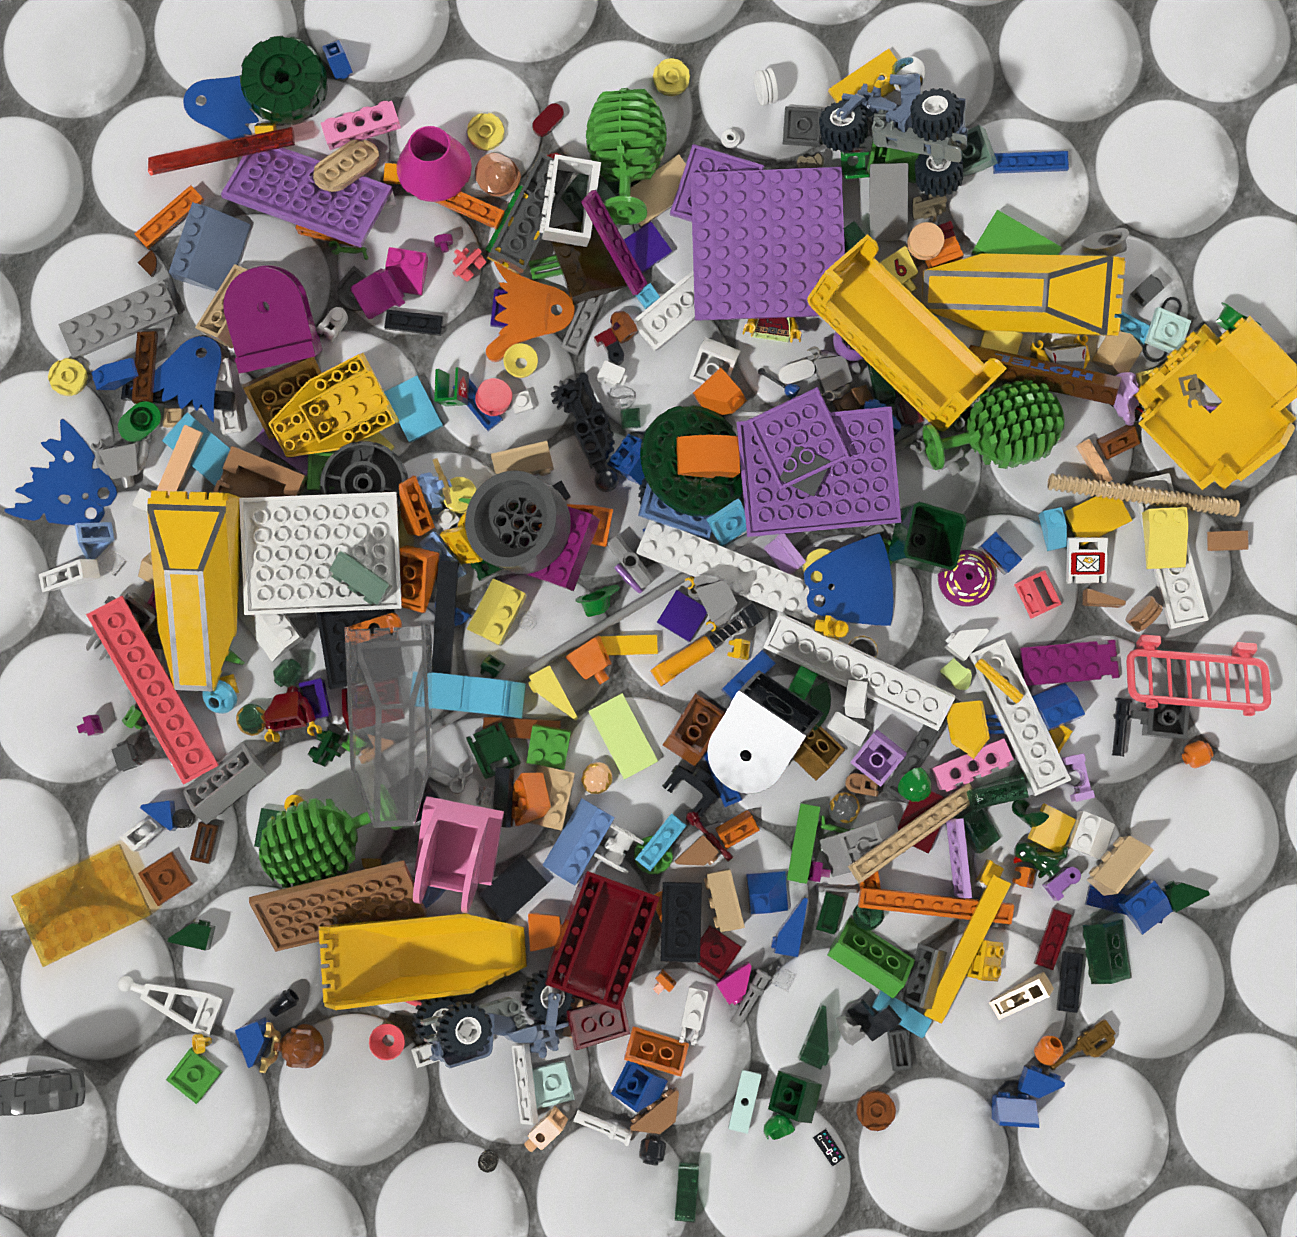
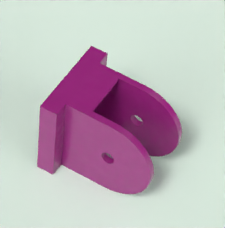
[223,265,323,374]

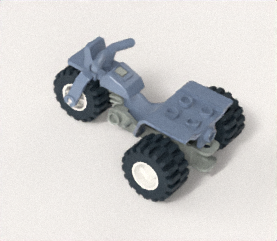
[412,970,575,1068]

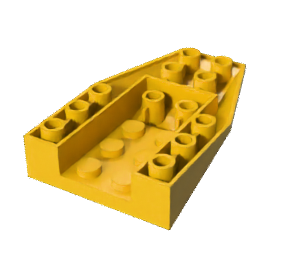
[268,353,399,458]

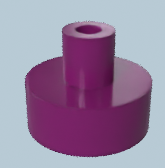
[434,234,453,253]

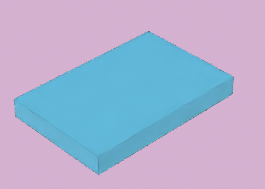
[384,376,443,443]

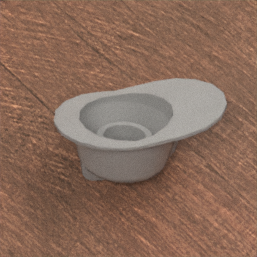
[1083,228,1129,256]

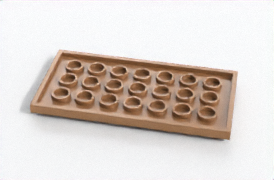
[249,860,427,952]

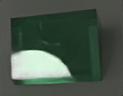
[956,804,1001,853]

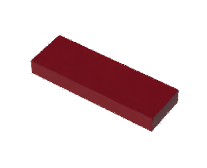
[1034,908,1072,971]

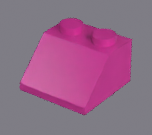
[385,247,429,296]

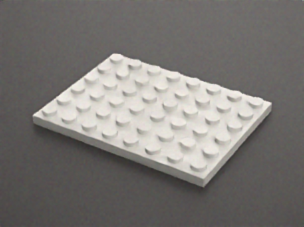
[239,492,402,615]

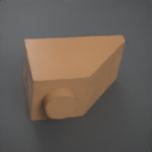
[675,835,719,866]

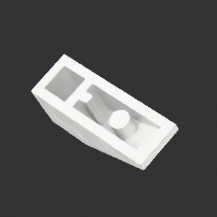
[39,559,100,593]

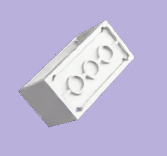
[539,154,601,247]

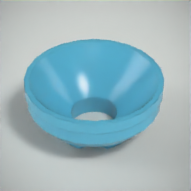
[202,680,237,714]

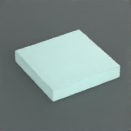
[1145,307,1191,353]
[532,1060,575,1109]

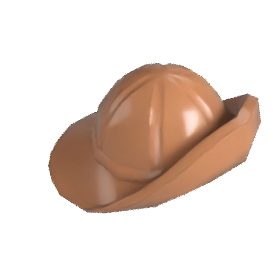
[475,153,521,197]

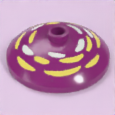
[938,550,995,607]

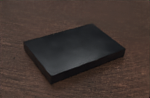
[479,854,548,923]

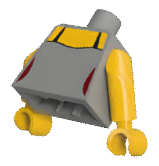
[1030,335,1090,369]

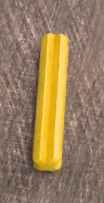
[975,659,1024,703]

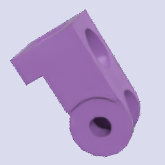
[1042,867,1081,901]

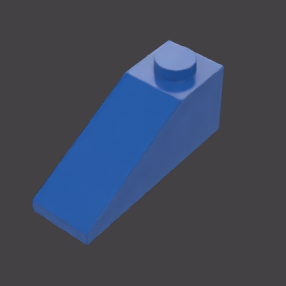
[721,650,776,701]
[771,897,808,957]

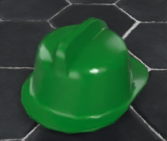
[1217,302,1261,331]
[118,401,161,442]
[575,585,619,617]

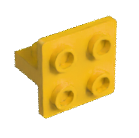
[967,940,1004,982]

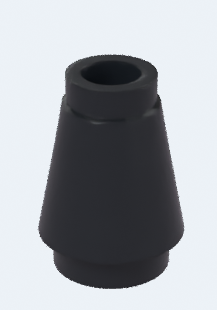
[269,989,299,1017]

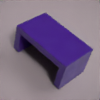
[299,678,332,721]

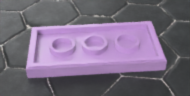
[946,819,972,898]

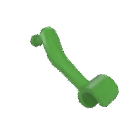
[329,241,369,260]
[820,815,854,833]

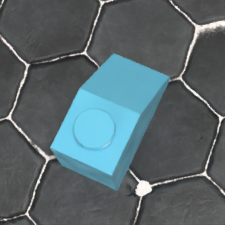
[1038,507,1067,551]

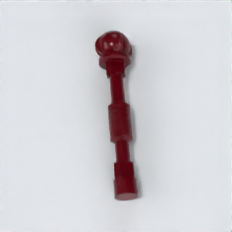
[686,811,734,862]

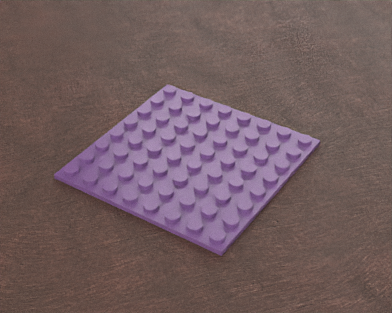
[691,167,845,321]

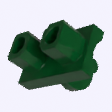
[308,730,342,767]

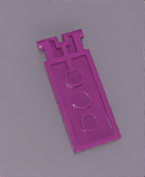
[1020,640,1120,686]

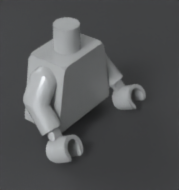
[807,346,860,405]
[910,417,965,476]
[91,434,152,488]

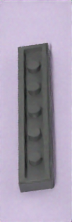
[884,698,961,799]

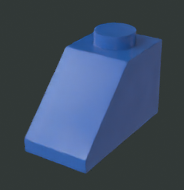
[322,40,353,79]
[91,358,138,390]

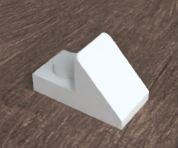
[120,815,163,852]

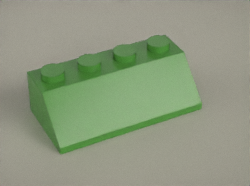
[827,917,915,998]

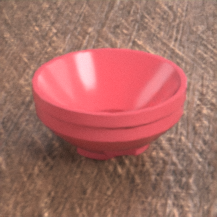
[369,1023,405,1060]

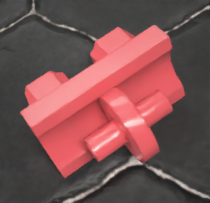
[452,248,486,282]

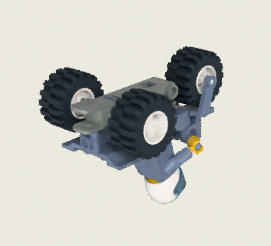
[819,56,968,197]

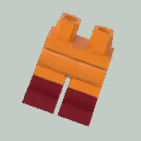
[924,221,964,269]

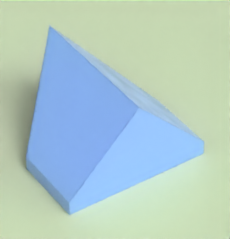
[75,522,115,559]

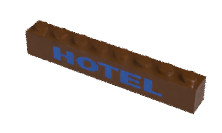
[969,345,1122,405]

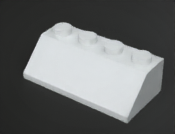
[237,584,304,662]

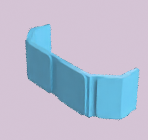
[410,672,526,719]

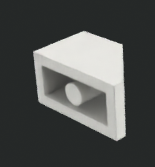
[944,628,989,662]

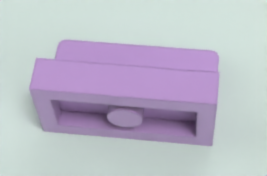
[764,534,806,574]

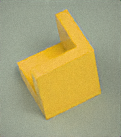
[976,859,1004,886]

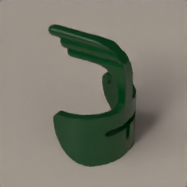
[1012,799,1058,829]

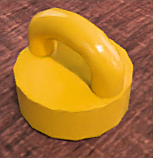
[192,1034,212,1054]

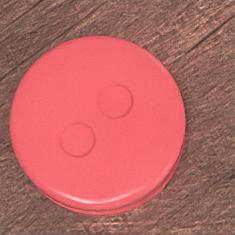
[475,378,512,416]

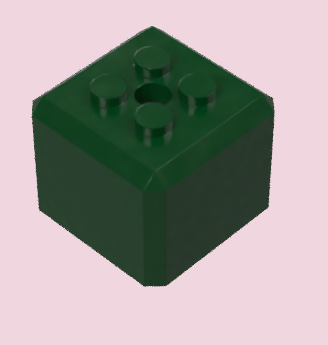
[888,501,967,574]

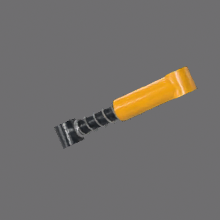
[650,603,765,687]

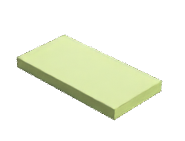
[588,693,658,780]

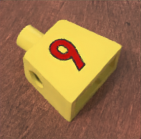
[880,246,918,293]

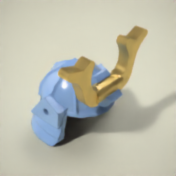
[417,458,452,515]

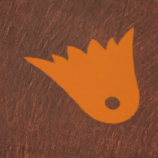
[494,262,575,355]

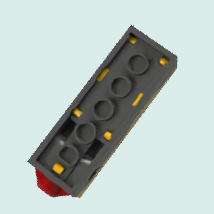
[487,152,573,275]

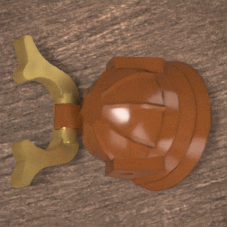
[259,1022,324,1073]

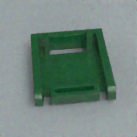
[466,721,521,780]

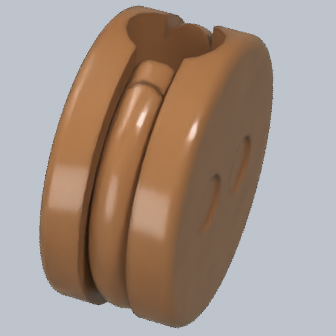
[1125,596,1163,632]

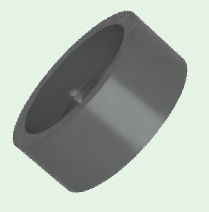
[465,470,571,574]

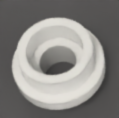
[721,129,740,148]

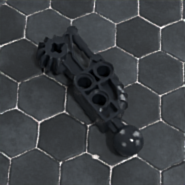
[551,373,618,492]

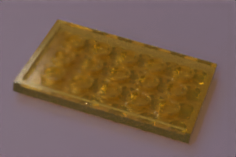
[11,844,152,967]

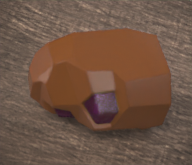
[610,311,638,344]

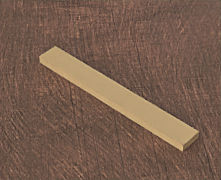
[848,783,979,883]

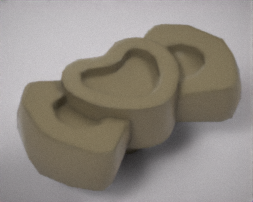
[797,153,824,169]

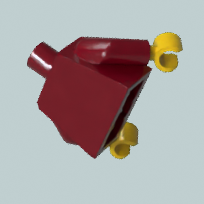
[264,686,322,742]

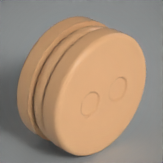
[907,222,944,260]

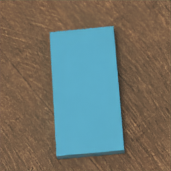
[162,412,230,485]

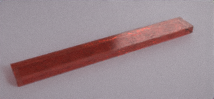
[148,127,295,176]

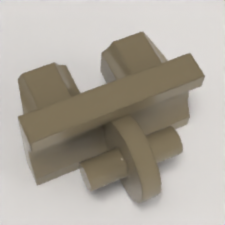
[912,194,947,223]

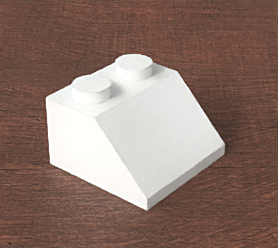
[690,337,740,384]
[1066,811,1115,861]

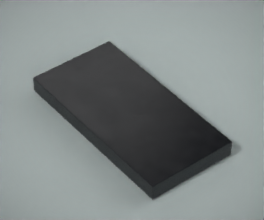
[660,882,702,963]

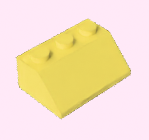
[467,579,527,647]

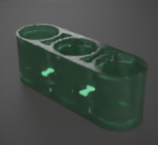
[867,362,896,405]
[675,1162,699,1223]

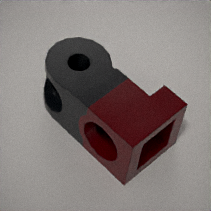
[594,328,624,366]

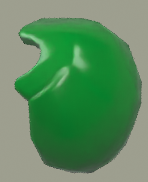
[763,1115,795,1140]

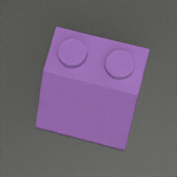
[850,729,907,787]

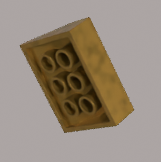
[242,357,321,440]

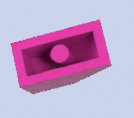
[716,962,752,1005]

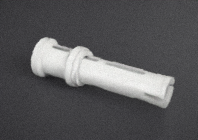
[573,1110,633,1146]

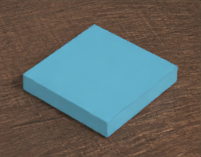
[706,499,747,547]

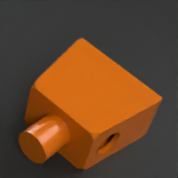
[565,636,611,685]
[528,912,563,951]

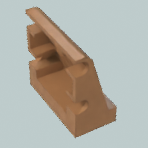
[213,446,308,498]

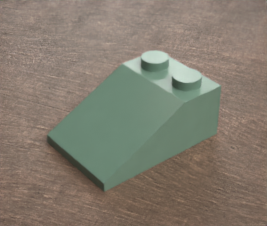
[961,125,998,177]

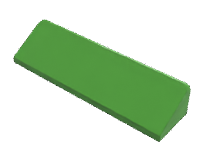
[787,803,820,884]

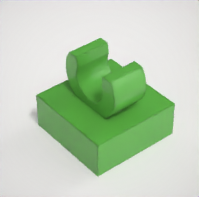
[122,705,147,729]

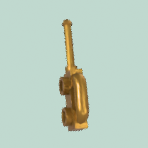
[1050,1019,1116,1070]

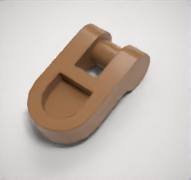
[845,773,879,797]

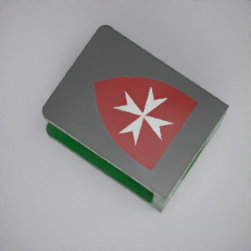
[841,147,870,179]
[434,367,469,406]

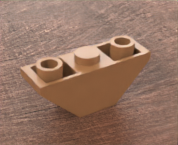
[630,1087,679,1134]

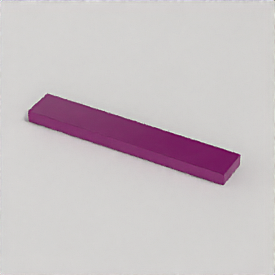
[581,190,647,295]

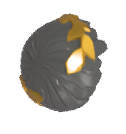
[828,792,860,824]

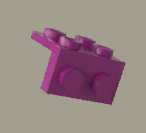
[350,268,405,319]

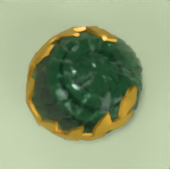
[236,703,266,736]

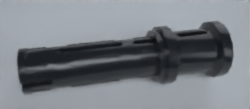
[1112,698,1133,757]

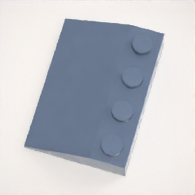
[169,202,251,292]

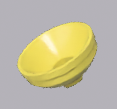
[503,343,538,378]

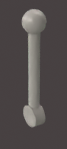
[818,885,859,893]

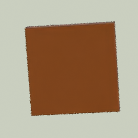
[138,852,193,906]

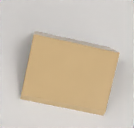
[1091,331,1143,376]

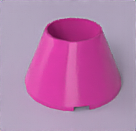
[397,126,472,202]

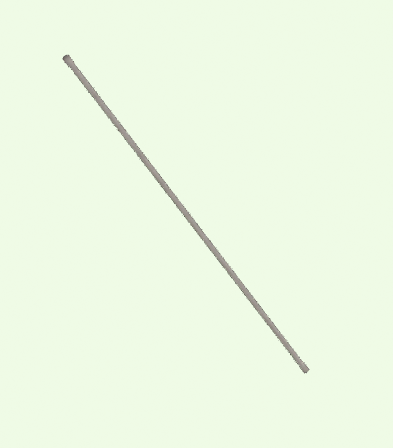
[383,340,1068,763]

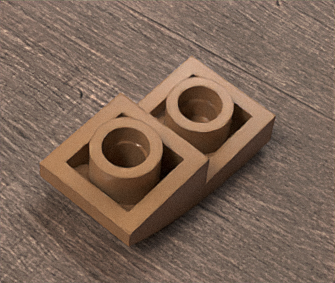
[1207,530,1249,551]

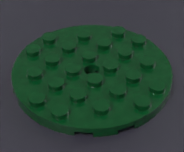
[640,405,743,517]

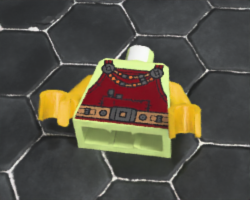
[742,317,802,343]

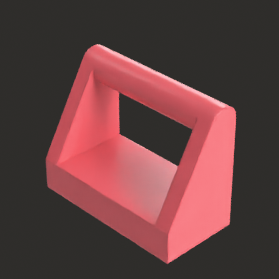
[1014,570,1062,619]

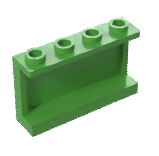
[972,210,1062,256]

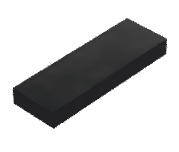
[384,310,443,336]
[493,767,514,828]
[1056,951,1084,1013]

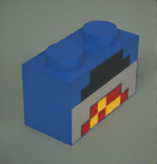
[978,532,1022,575]

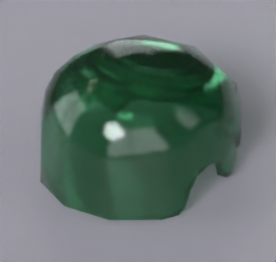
[852,904,885,931]

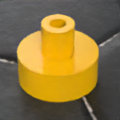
[284,795,304,811]

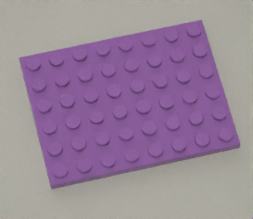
[737,407,901,537]

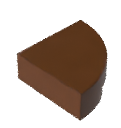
[137,250,157,277]

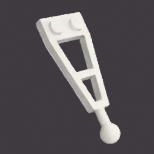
[118,976,224,1037]

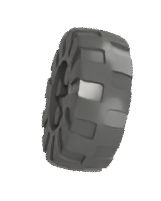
[320,441,409,514]
[0,1068,86,1116]

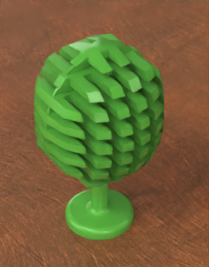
[586,88,667,225]
[922,380,1065,470]
[259,785,402,889]

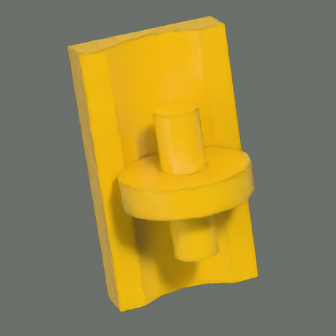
[815,615,849,640]

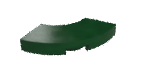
[810,681,831,731]

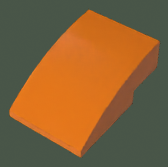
[676,435,740,478]

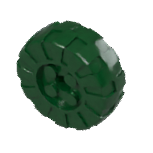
[240,35,328,126]

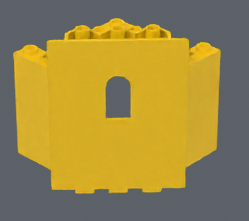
[1133,315,1297,490]

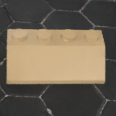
[195,264,247,349]

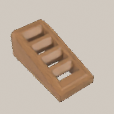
[1083,589,1126,608]

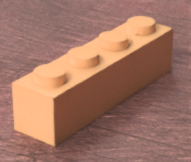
[1076,439,1113,483]

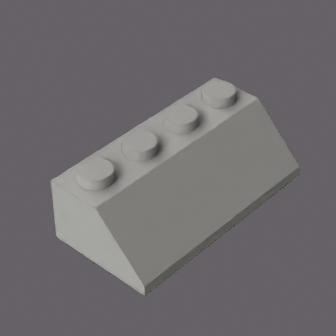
[182,742,267,824]

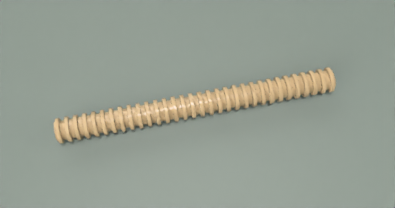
[1047,473,1240,517]

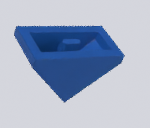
[140,801,178,831]

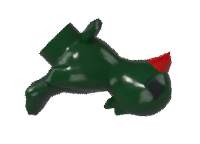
[1013,841,1068,878]

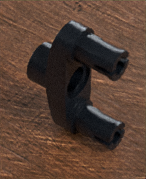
[662,765,719,817]

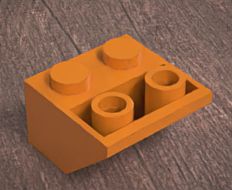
[512,773,551,826]

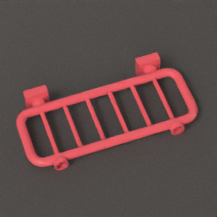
[1126,635,1271,716]

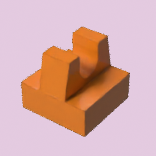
[1012,866,1037,889]
[653,969,677,995]

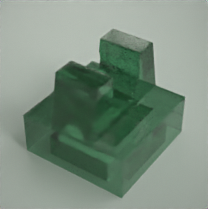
[621,408,641,429]

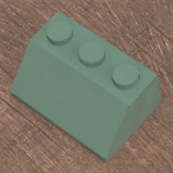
[329,551,392,606]

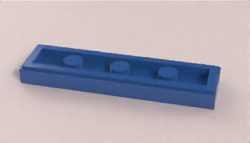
[993,151,1069,174]

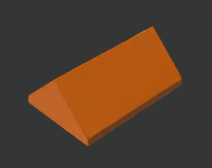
[624,1026,689,1077]

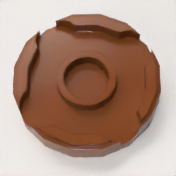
[856,1090,896,1131]

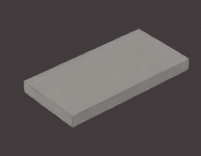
[869,163,908,241]

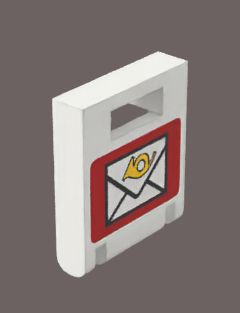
[1066,537,1108,584]

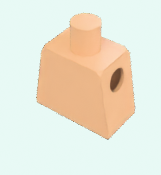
[524,1105,569,1152]

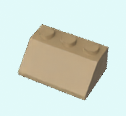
[491,441,554,476]
[528,765,576,830]
[1087,836,1154,896]
[704,868,745,932]

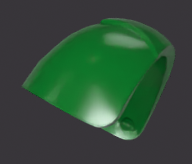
[898,768,932,802]

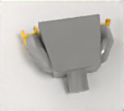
[685,575,744,632]

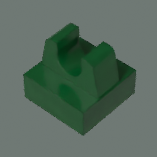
[480,654,506,679]

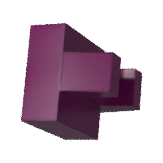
[77,715,104,736]
[808,861,831,882]

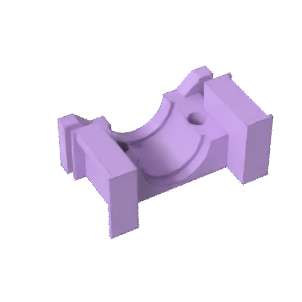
[1061,753,1095,802]

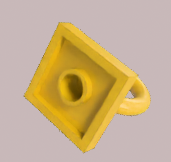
[439,512,483,564]

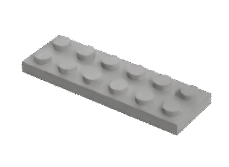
[58,280,179,360]

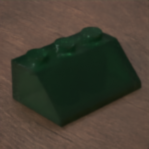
[1083,919,1132,984]

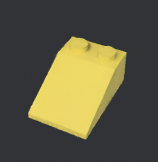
[1142,507,1188,569]
[528,665,578,720]

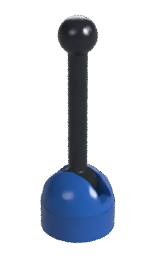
[758,368,801,399]

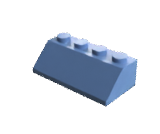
[543,798,615,886]

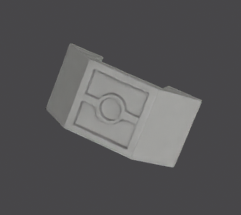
[819,815,906,877]

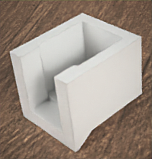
[597,360,628,389]

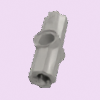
[607,534,655,589]

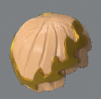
[581,762,612,794]

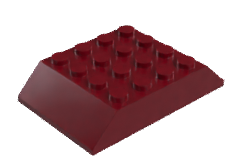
[545,871,660,1010]

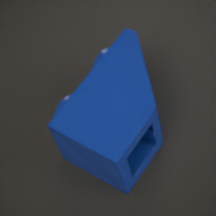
[1017,1065,1065,1098]

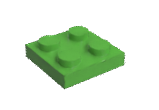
[526,724,571,769]

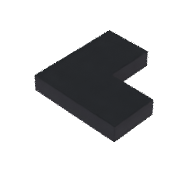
[847,999,902,1041]

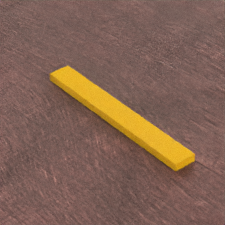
[923,874,1011,1024]

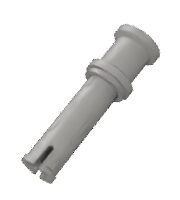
[730,968,773,1027]

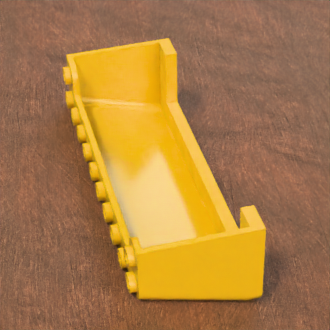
[807,234,1007,431]

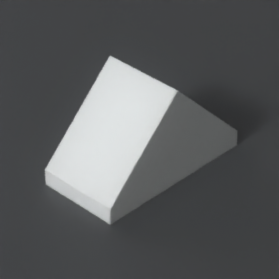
[844,680,868,719]

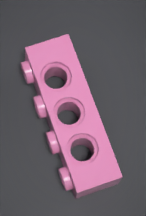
[321,101,401,150]
[930,738,1014,792]

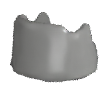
[836,1016,866,1046]

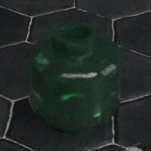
[273,659,302,687]

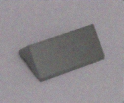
[903,943,947,1009]

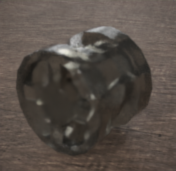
[173,809,196,828]
[478,1149,499,1173]

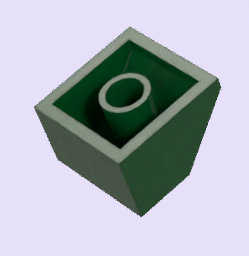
[768,1071,822,1123]

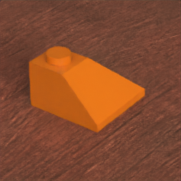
[693,368,747,415]

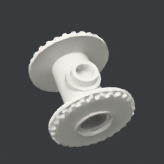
[594,824,644,874]

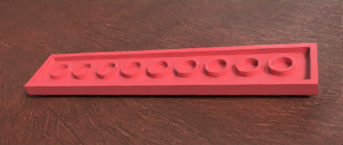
[86,596,219,785]

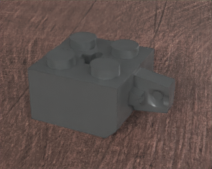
[104,593,158,639]
[1130,703,1190,740]

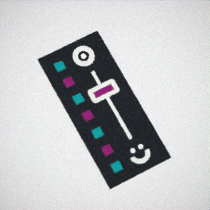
[813,1129,845,1167]

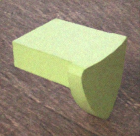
[940,658,972,690]

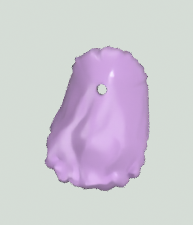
[1113,372,1139,425]

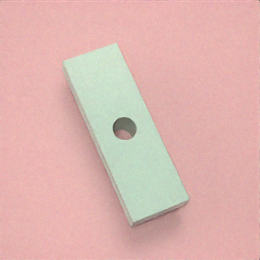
[728,1069,761,1134]

